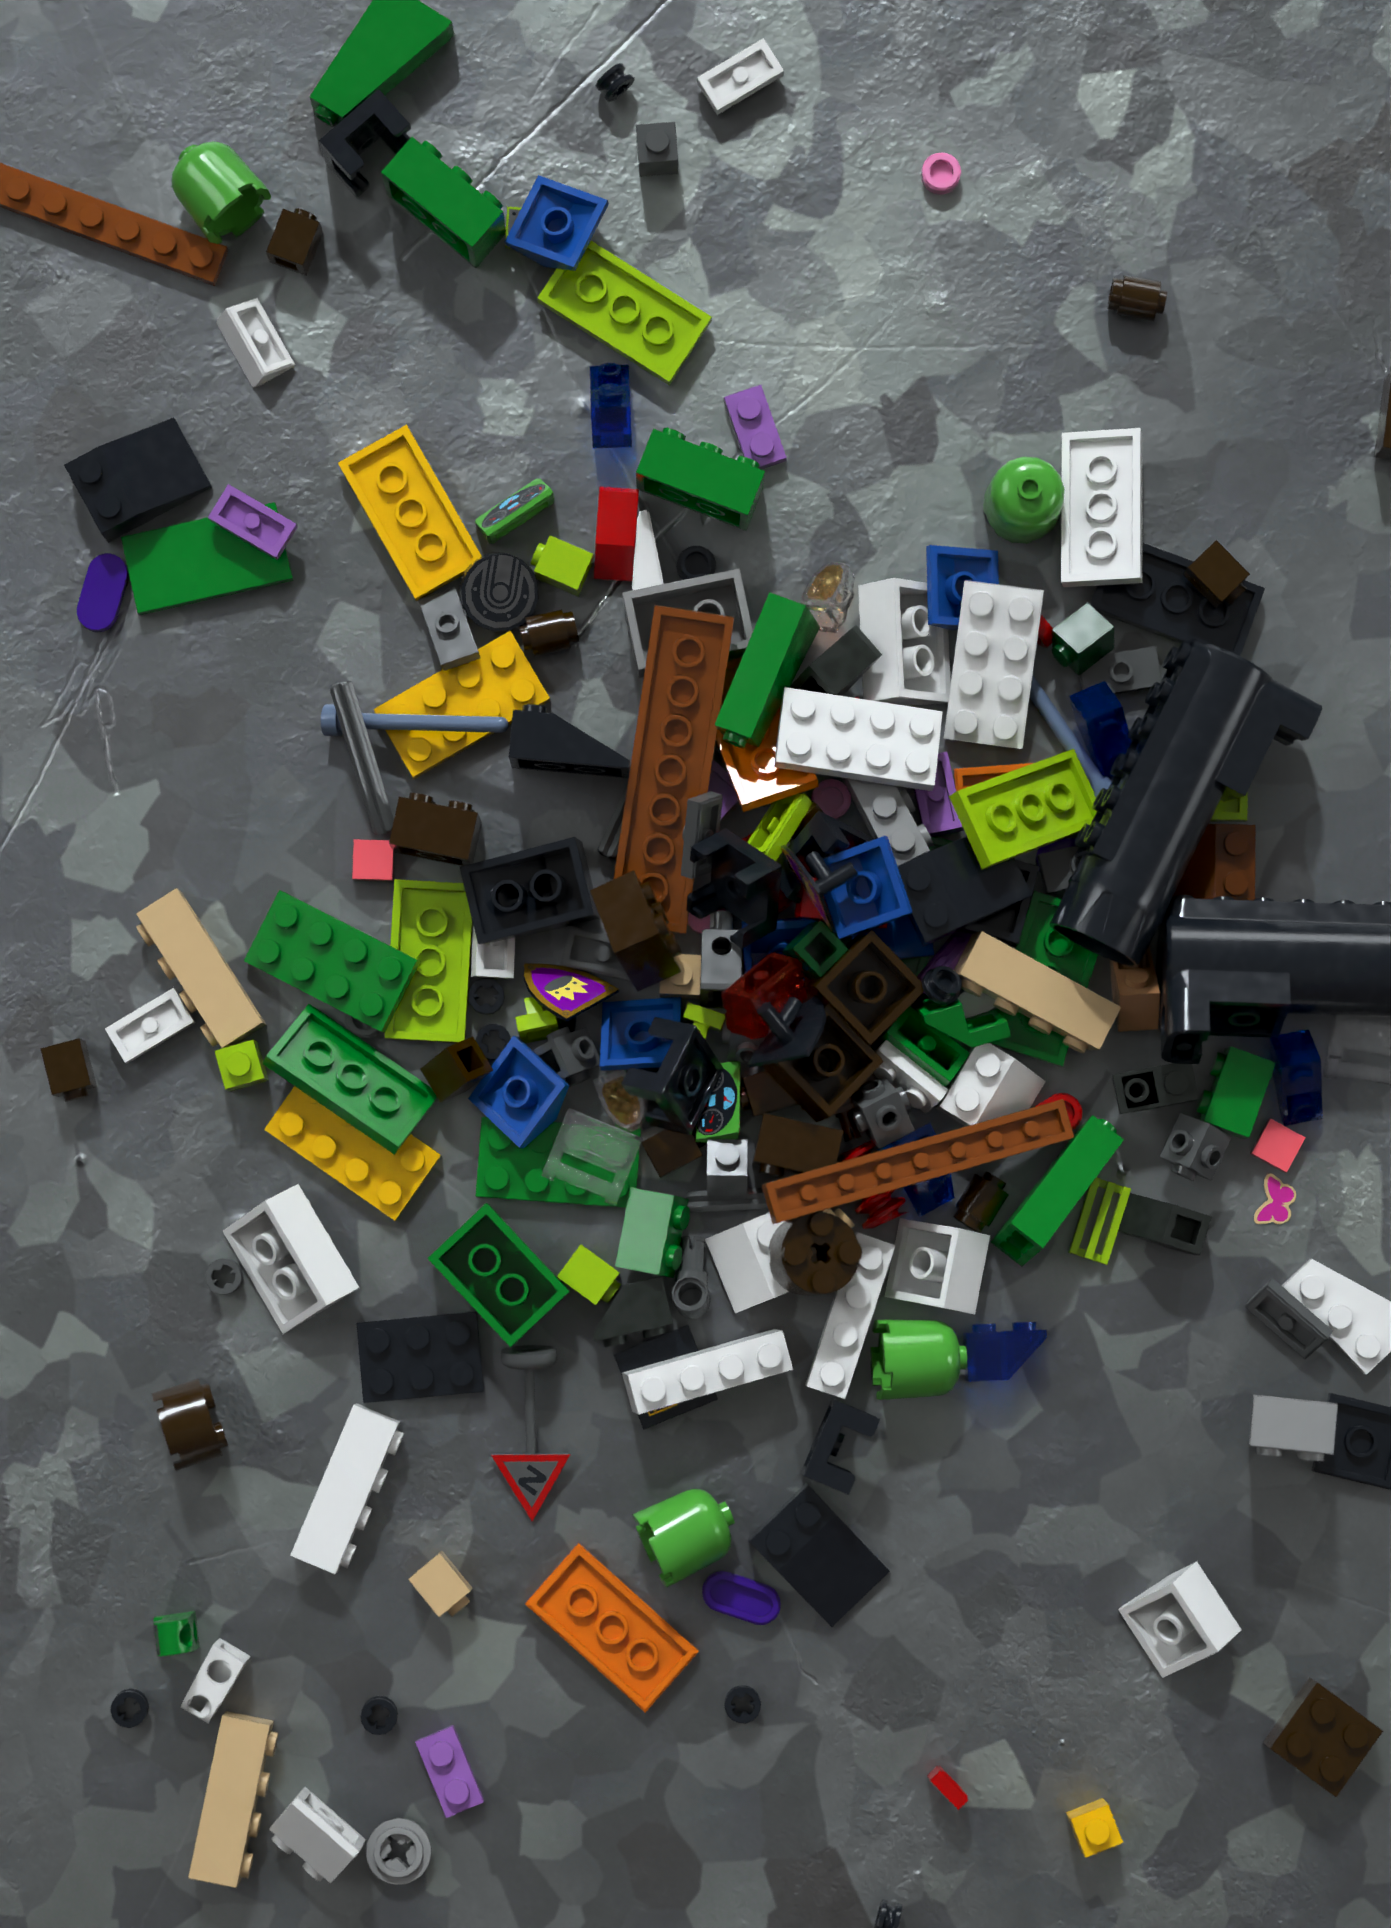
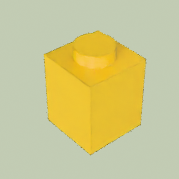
[1066,1798,1123,1858]

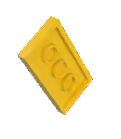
[338,424,482,601]
[373,631,551,779]
[264,1086,442,1221]

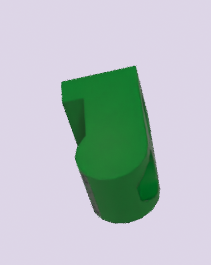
[153,1611,200,1656]

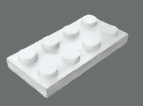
[1061,428,1142,587]
[944,580,1044,749]
[774,687,943,791]

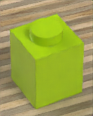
[530,535,594,597]
[214,1040,269,1092]
[557,1244,621,1305]

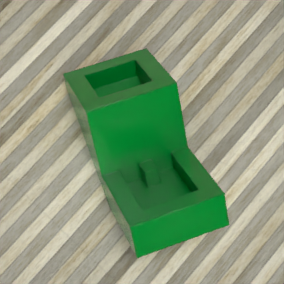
[914,999,1011,1048]

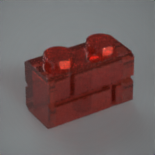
[721,952,807,1040]

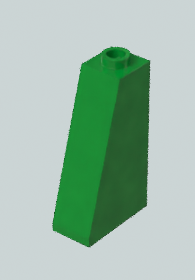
[309,0,454,126]
[714,592,820,748]
[991,1115,1124,1267]

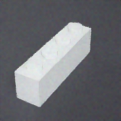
[805,1232,896,1399]
[622,1329,793,1414]
[290,1403,404,1574]

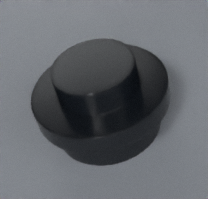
[677,546,716,580]
[922,966,962,1005]

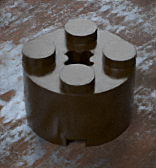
[769,1212,862,1296]
[151,1378,228,1471]

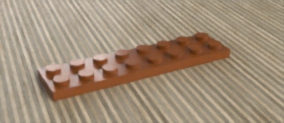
[614,605,734,934]

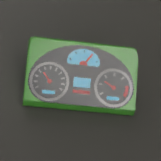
[475,478,555,544]
[695,1061,740,1143]

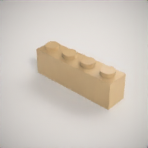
[136,888,266,1048]
[954,931,1121,1053]
[188,1711,279,1888]

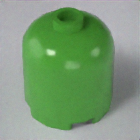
[171,141,271,244]
[983,456,1065,544]
[870,1320,967,1400]
[632,1489,735,1587]

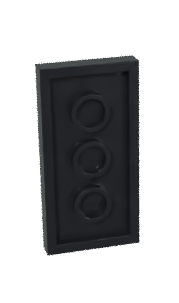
[1090,543,1265,656]

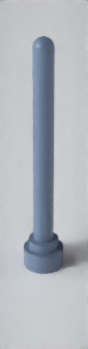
[1030,675,1111,797]
[321,704,509,736]

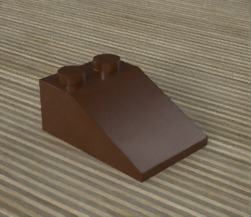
[1172,824,1256,901]

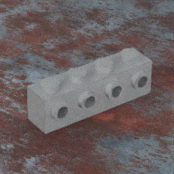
[842,778,933,866]

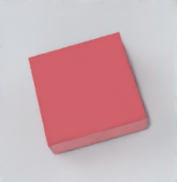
[352,839,394,881]
[1250,1118,1306,1173]

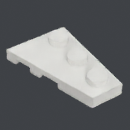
[1282,1259,1391,1375]

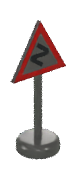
[491,1345,571,1521]

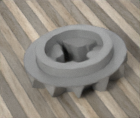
[366,1817,432,1885]

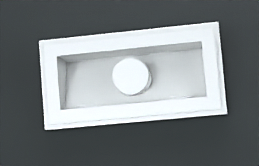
[216,298,295,388]

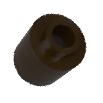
[1107,275,1167,321]
[519,609,579,656]
[953,1171,1009,1233]

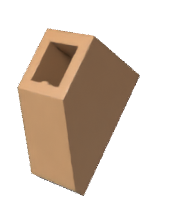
[1110,946,1160,1032]

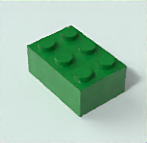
[381,137,506,268]
[636,428,765,531]
[427,1203,571,1347]

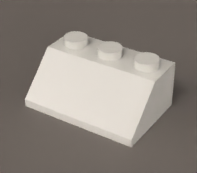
[858,578,951,705]
[223,1184,359,1334]

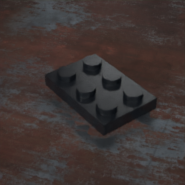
[356,1311,484,1403]

